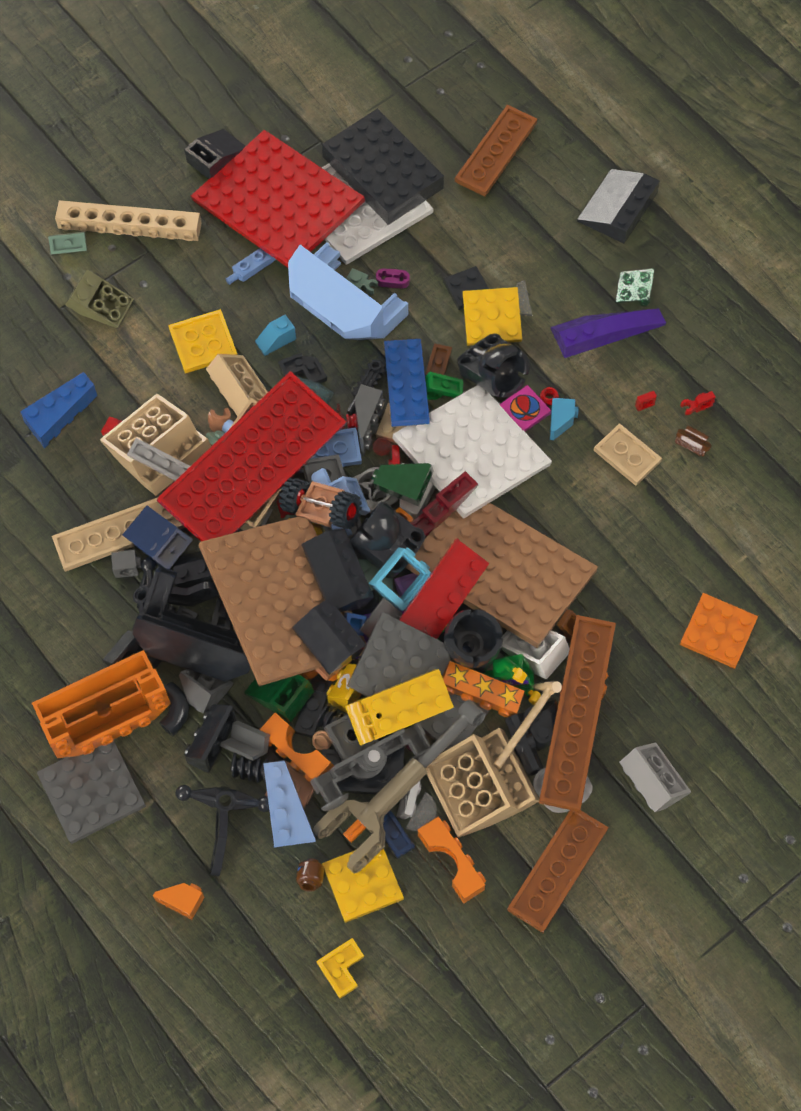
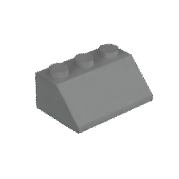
[619,742,691,812]

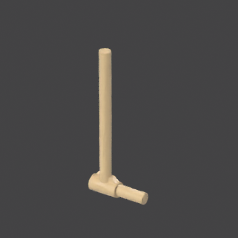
[493,681,562,769]

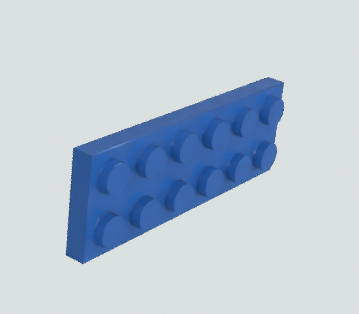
[384,339,430,427]

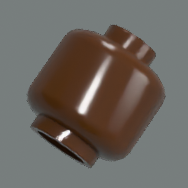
[296,858,325,892]

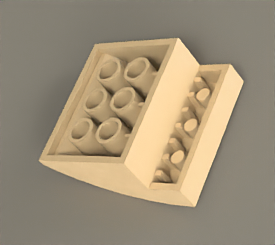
[100,394,211,496]
[425,728,539,837]

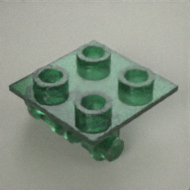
[615,268,655,306]

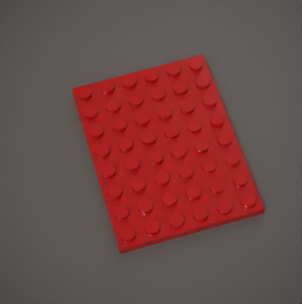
[191,130,365,267]

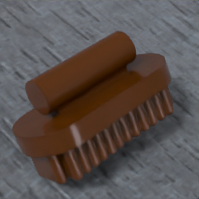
[675,426,711,457]

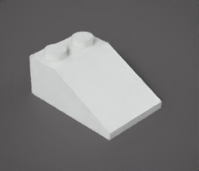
[501,630,570,679]

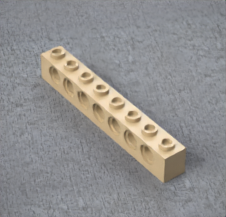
[55,201,202,241]

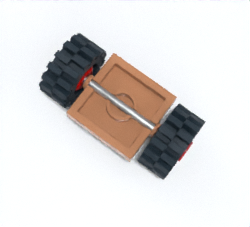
[279,478,362,529]

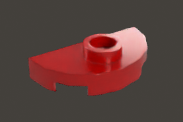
[388,445,400,465]

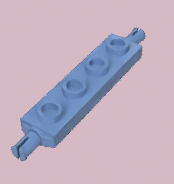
[225,248,276,285]

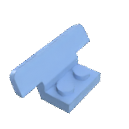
[311,468,371,536]

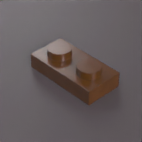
[425,343,452,376]

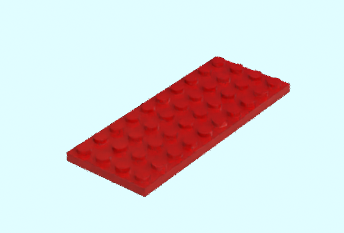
[157,371,347,541]

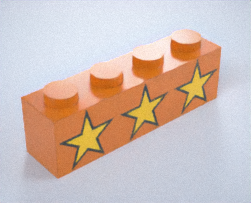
[442,661,524,717]

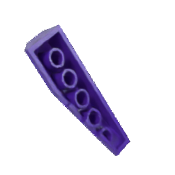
[551,308,666,358]

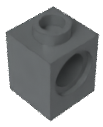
[111,550,141,578]

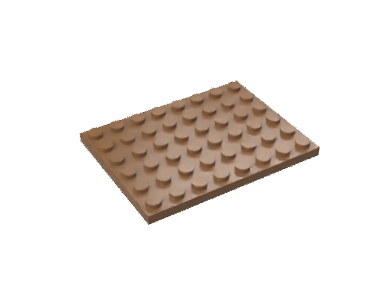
[405,503,598,648]
[198,516,367,686]

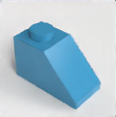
[255,314,296,356]
[550,398,578,440]

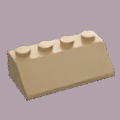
[206,354,268,417]

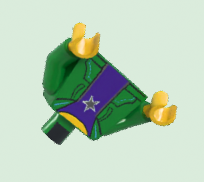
[484,654,541,705]

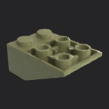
[65,269,134,328]

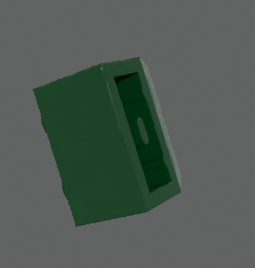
[244,674,315,723]

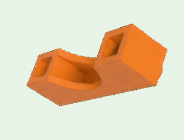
[260,713,334,782]
[418,816,486,903]

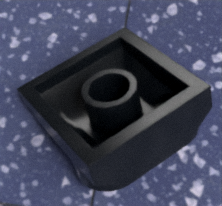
[522,699,558,751]

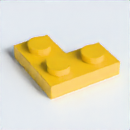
[316,938,364,999]

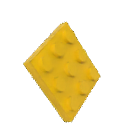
[463,287,522,346]
[168,309,237,374]
[322,848,404,923]

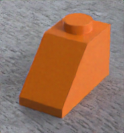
[153,883,205,919]

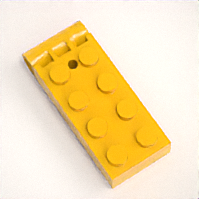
[345,669,454,745]

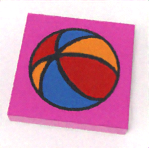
[499,385,551,432]

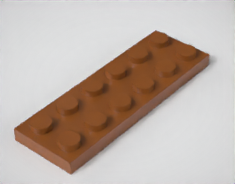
[455,105,537,197]
[507,810,609,933]

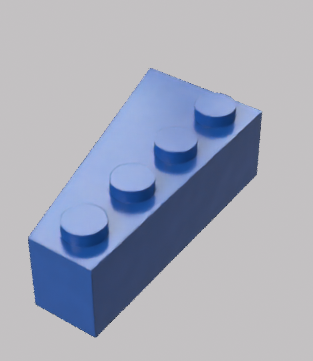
[20,372,97,448]

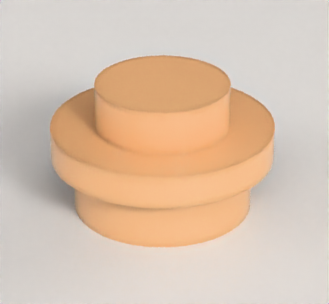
[312,730,332,750]

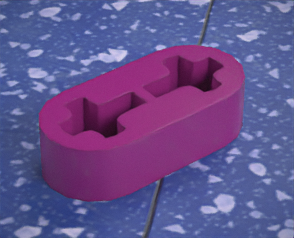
[376,268,410,289]

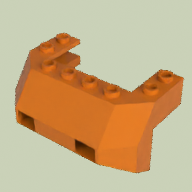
[32,650,171,758]

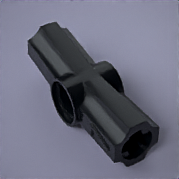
[505,713,544,776]

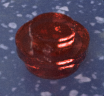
[373,437,392,456]

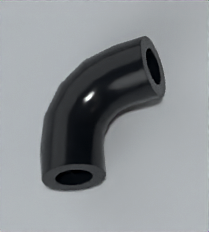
[159,682,189,737]

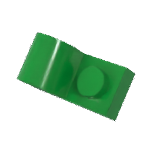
[425,372,463,400]

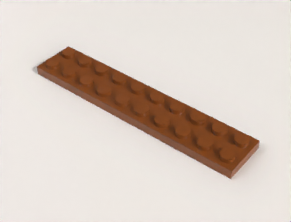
[539,615,616,812]

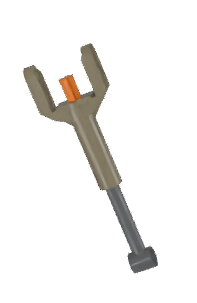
[313,700,486,874]

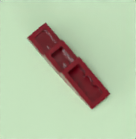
[411,471,478,538]

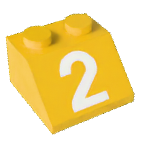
[327,664,361,714]

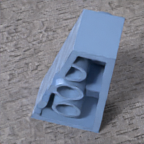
[264,760,316,847]

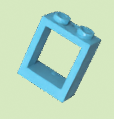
[368,547,431,611]

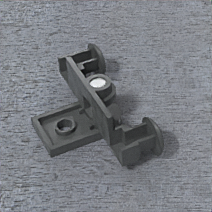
[310,714,430,811]

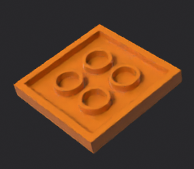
[680,593,758,669]

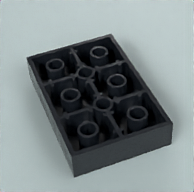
[322,108,444,225]

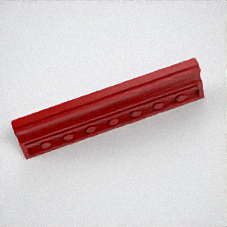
[399,538,489,639]

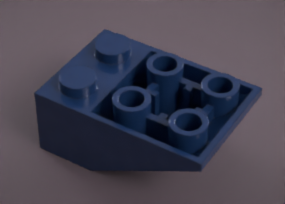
[122,505,193,569]

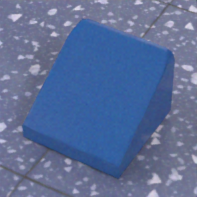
[344,612,367,636]

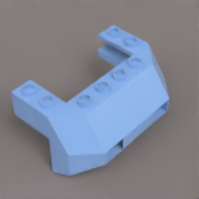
[288,242,408,340]

